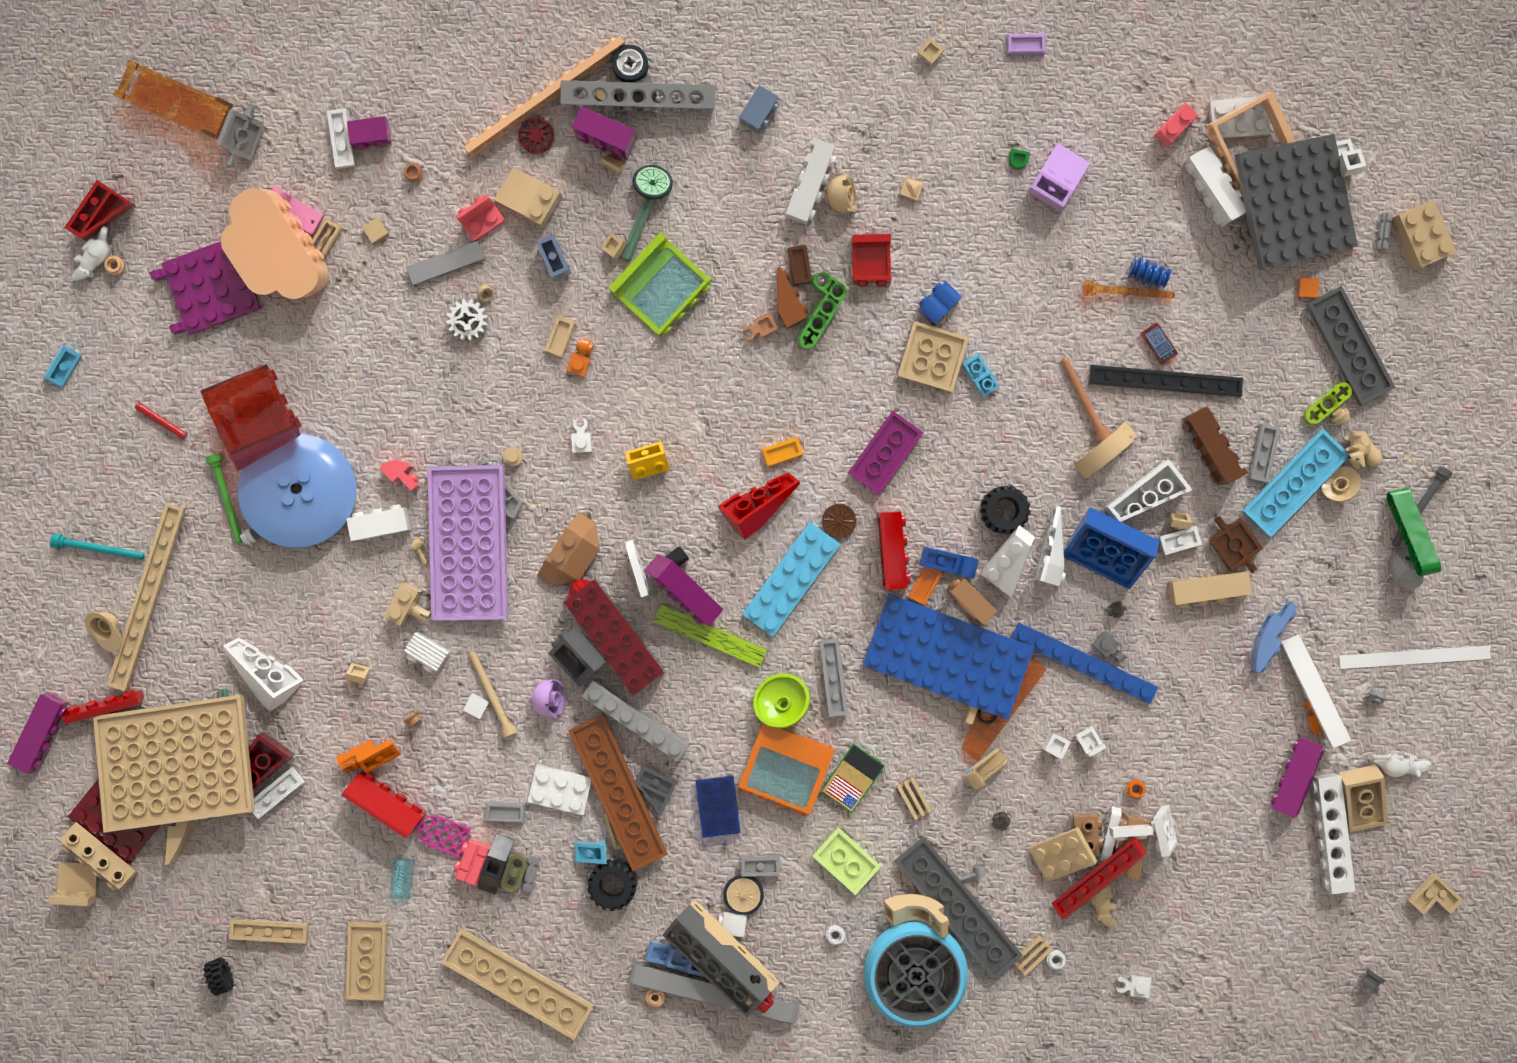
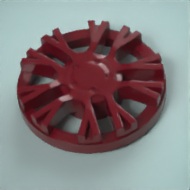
[518,117,554,154]

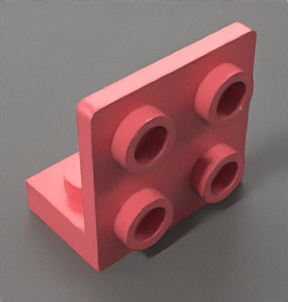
[455,195,506,242]

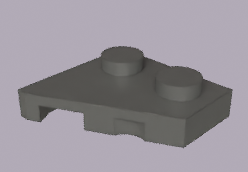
[635,765,678,815]

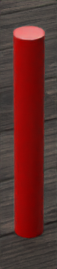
[135,402,187,440]

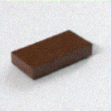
[787,245,811,286]

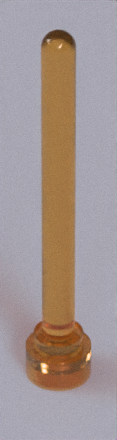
[1083,280,1175,299]

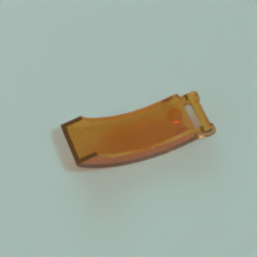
[113,60,234,140]

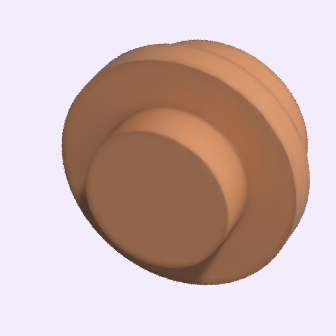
[404,163,423,183]

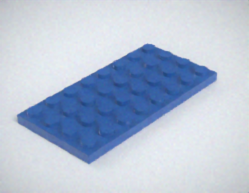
[862,594,1035,720]

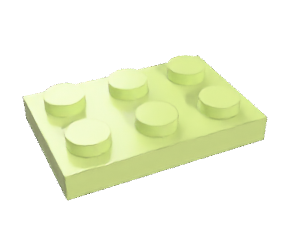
[812,827,881,895]

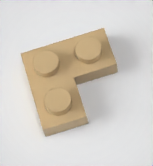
[1407,873,1464,915]

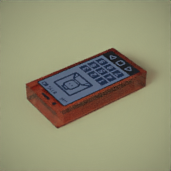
[1140,322,1178,365]

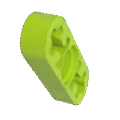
[1303,382,1352,425]

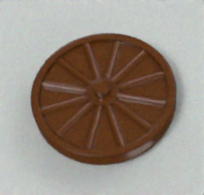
[822,504,856,538]

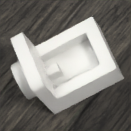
[1075,726,1106,758]

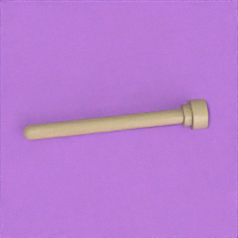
[469,652,518,738]

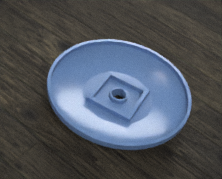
[238,434,357,548]

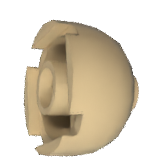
[824,174,857,213]

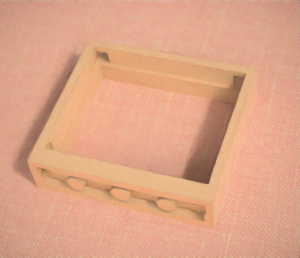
[1206,91,1296,194]

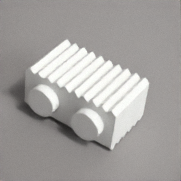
[403,632,451,673]

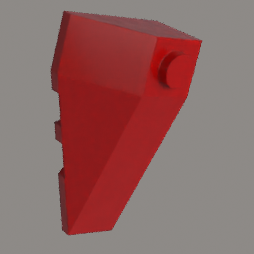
[718,473,800,540]

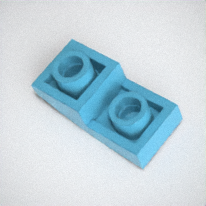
[961,353,999,397]

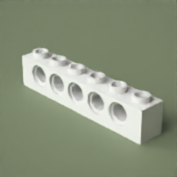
[1311,774,1355,894]

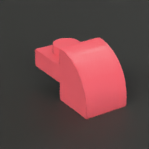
[379,460,420,491]

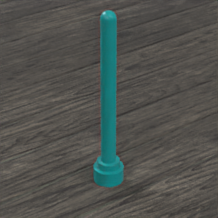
[50,533,145,560]

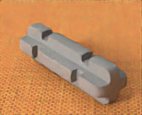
[1376,212,1393,250]
[522,854,540,893]

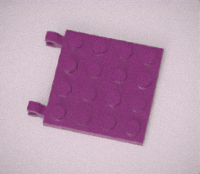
[149,241,261,335]

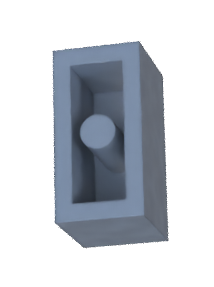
[739,85,780,134]
[536,234,571,281]

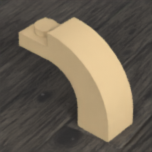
[1073,422,1137,479]
[884,894,949,938]

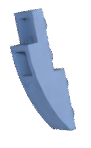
[1251,602,1298,673]

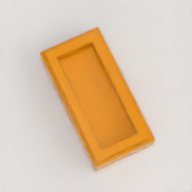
[761,437,804,467]

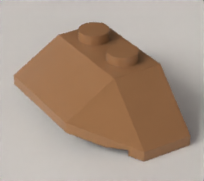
[537,512,600,586]

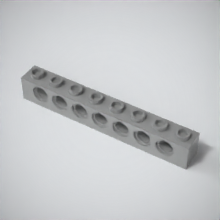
[561,80,716,113]

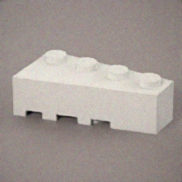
[785,137,836,225]
[1185,146,1246,228]
[1104,460,1192,522]

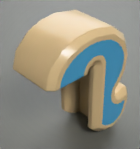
[964,748,1008,790]

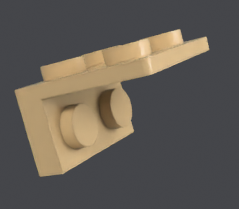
[48,861,98,906]

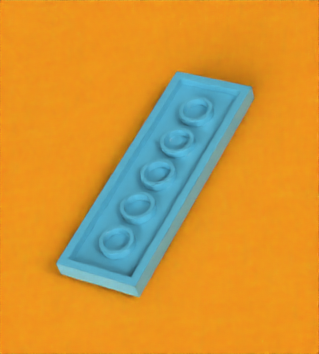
[1242,428,1349,538]
[742,522,841,637]

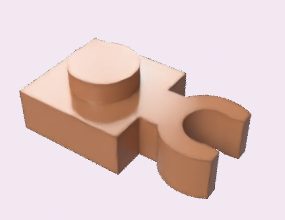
[742,312,778,341]

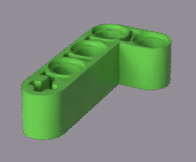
[796,272,847,349]

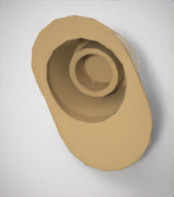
[85,612,122,652]

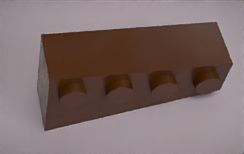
[1182,406,1248,486]

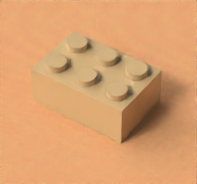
[1392,200,1457,271]

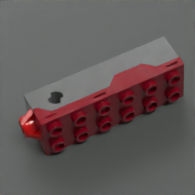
[563,579,666,695]

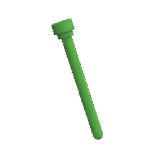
[205,453,242,543]

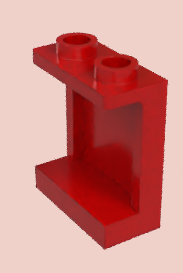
[852,234,892,287]

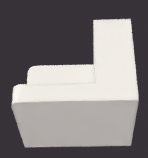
[1041,731,1071,759]

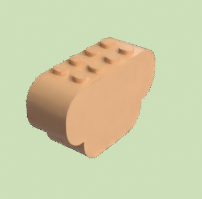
[221,188,329,299]

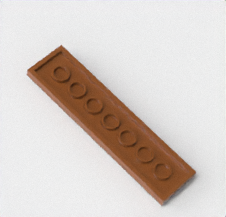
[568,714,668,871]

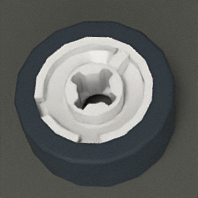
[612,45,649,83]

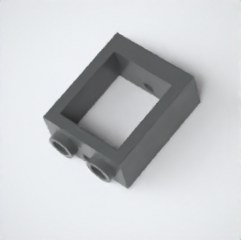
[548,627,607,687]

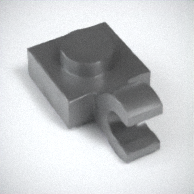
[1092,631,1127,663]

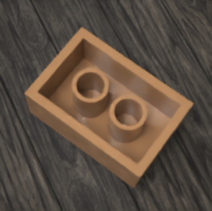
[1112,812,1152,880]

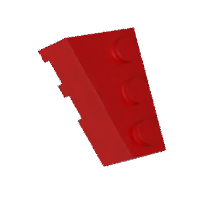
[64,180,135,241]

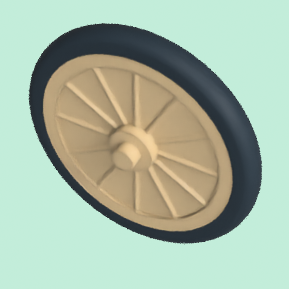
[723,875,764,915]

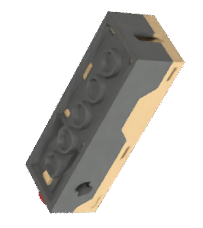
[663,899,779,1017]

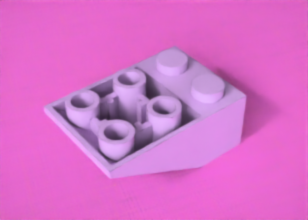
[1027,143,1090,212]

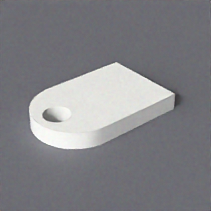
[625,540,651,597]

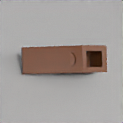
[776,266,808,330]

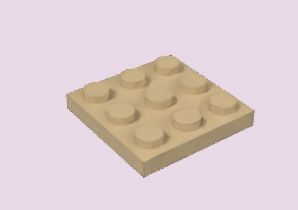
[897,321,969,393]

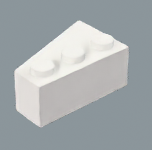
[981,525,1035,598]

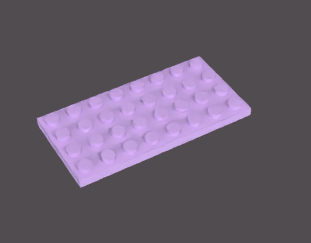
[427,465,508,621]

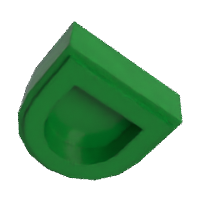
[1009,148,1030,170]

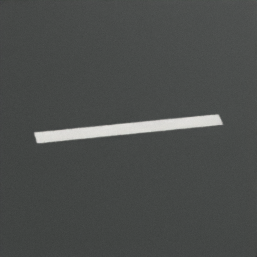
[1339,646,1491,669]

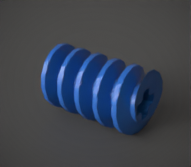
[1127,256,1172,290]

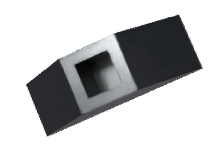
[478,834,515,895]

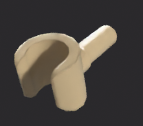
[412,537,427,565]

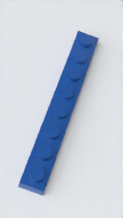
[1011,622,1158,704]

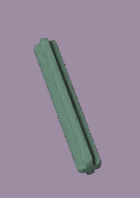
[621,198,655,261]

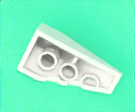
[1034,506,1066,586]
[223,638,304,711]

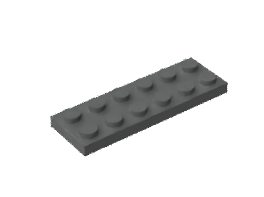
[1306,286,1396,406]

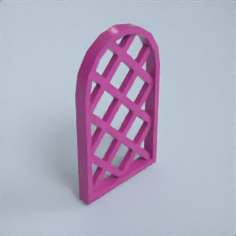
[417,815,471,857]

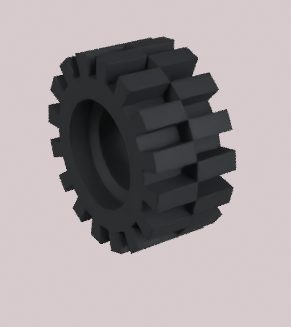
[203,957,234,996]

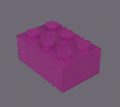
[572,106,637,160]

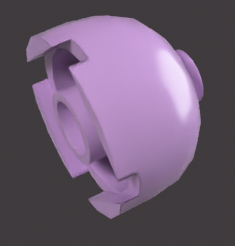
[530,679,566,718]

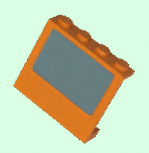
[738,723,835,816]

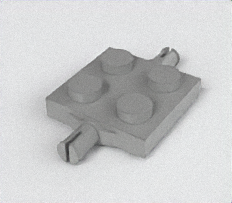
[216,103,265,167]

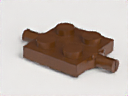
[1208,516,1263,573]

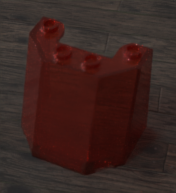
[200,364,302,471]

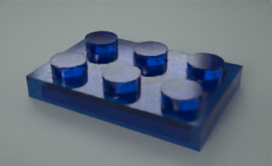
[695,775,741,838]

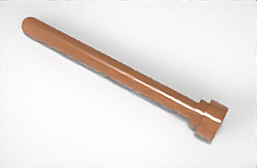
[1061,357,1111,442]

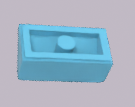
[43,344,82,388]

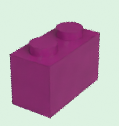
[347,116,392,150]

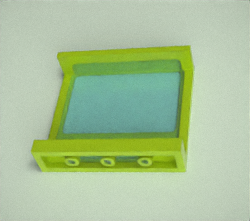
[609,232,712,337]

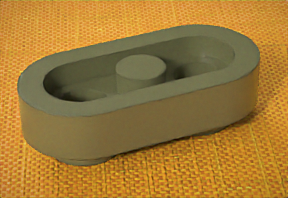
[501,854,528,892]

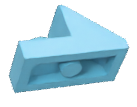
[574,840,607,864]

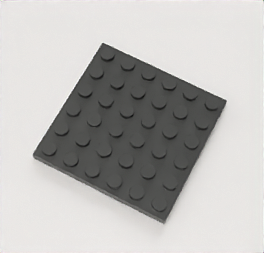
[1234,134,1358,270]

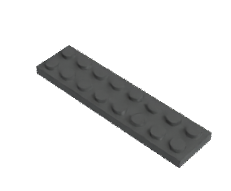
[894,836,1023,980]

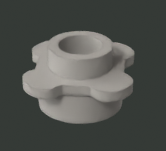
[1365,689,1388,705]

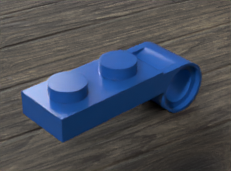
[919,546,979,579]

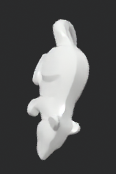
[71,226,110,281]
[1368,753,1431,777]

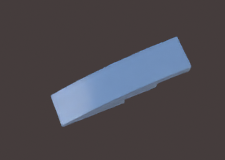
[645,940,704,976]

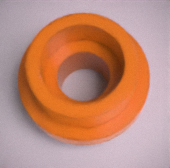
[1126,779,1146,799]

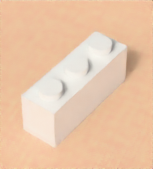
[346,505,411,541]

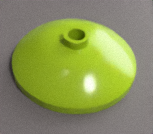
[753,673,810,729]

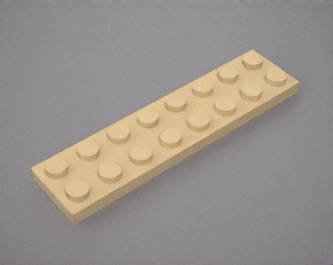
[441,928,594,1040]

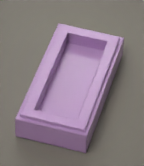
[1006,34,1046,55]

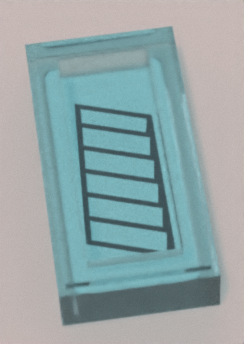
[390,858,414,899]

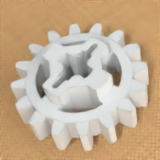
[446,299,489,341]

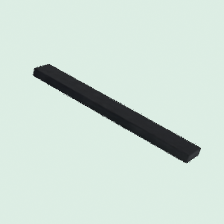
[1088,365,1243,397]

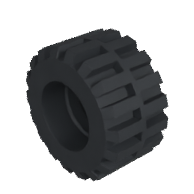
[980,485,1031,534]
[587,859,637,911]

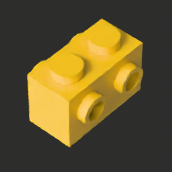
[625,441,670,481]

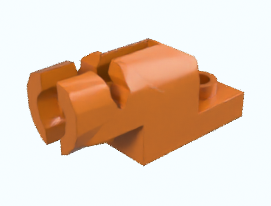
[336,739,401,774]

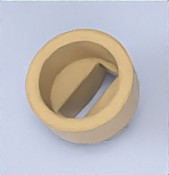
[477,284,494,301]

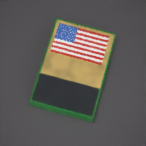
[820,743,885,813]

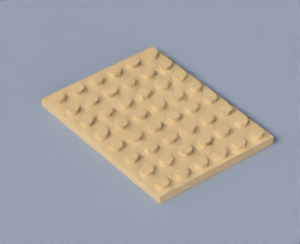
[93,695,255,833]

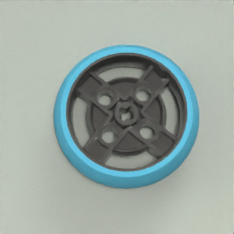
[864,921,968,1027]

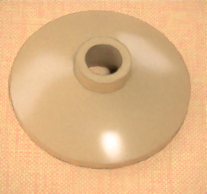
[1321,466,1362,502]

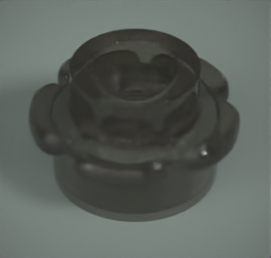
[1107,601,1126,618]
[992,812,1011,831]

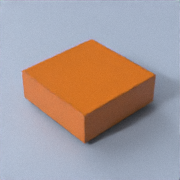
[1297,278,1319,299]

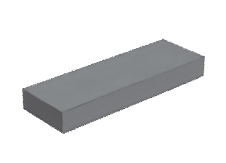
[1248,423,1280,484]

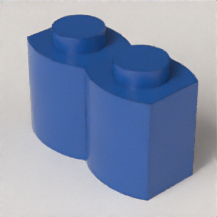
[918,281,962,326]

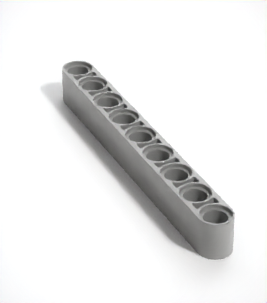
[629,962,800,1023]

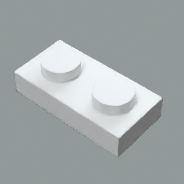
[1158,526,1202,555]
[1109,824,1153,840]

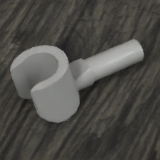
[960,865,986,882]

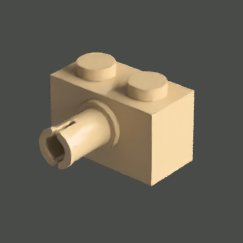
[383,582,431,626]

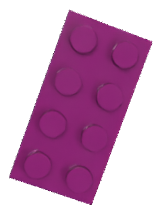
[848,410,924,495]

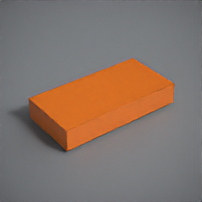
[907,567,943,606]

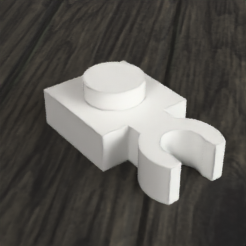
[571,419,592,453]
[1116,975,1151,998]

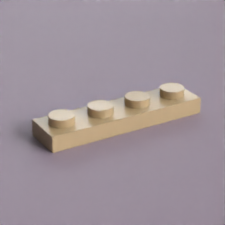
[229,919,309,944]

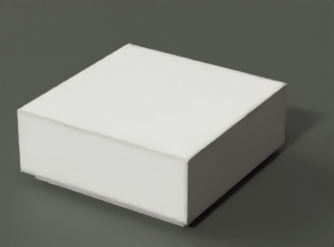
[463,693,490,719]

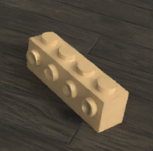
[59,822,138,890]

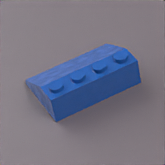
[1063,507,1160,589]

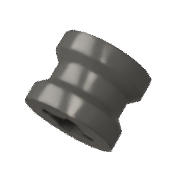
[1360,969,1385,993]

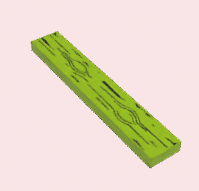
[654,604,767,667]

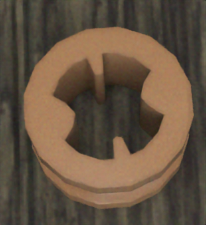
[404,710,423,729]

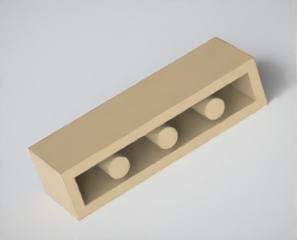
[1168,571,1252,608]

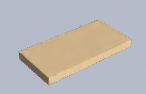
[345,921,388,1001]

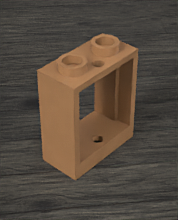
[947,578,998,625]

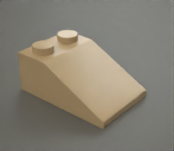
[494,167,562,229]
[1338,765,1388,832]

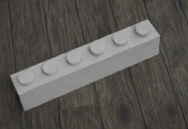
[582,679,689,762]

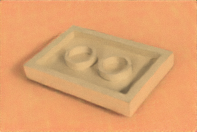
[1028,827,1097,882]

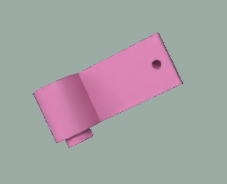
[271,186,324,235]

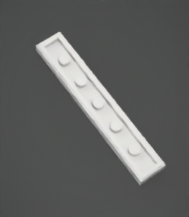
[1281,634,1351,748]

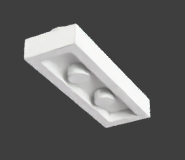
[327,108,356,169]
[252,767,305,819]

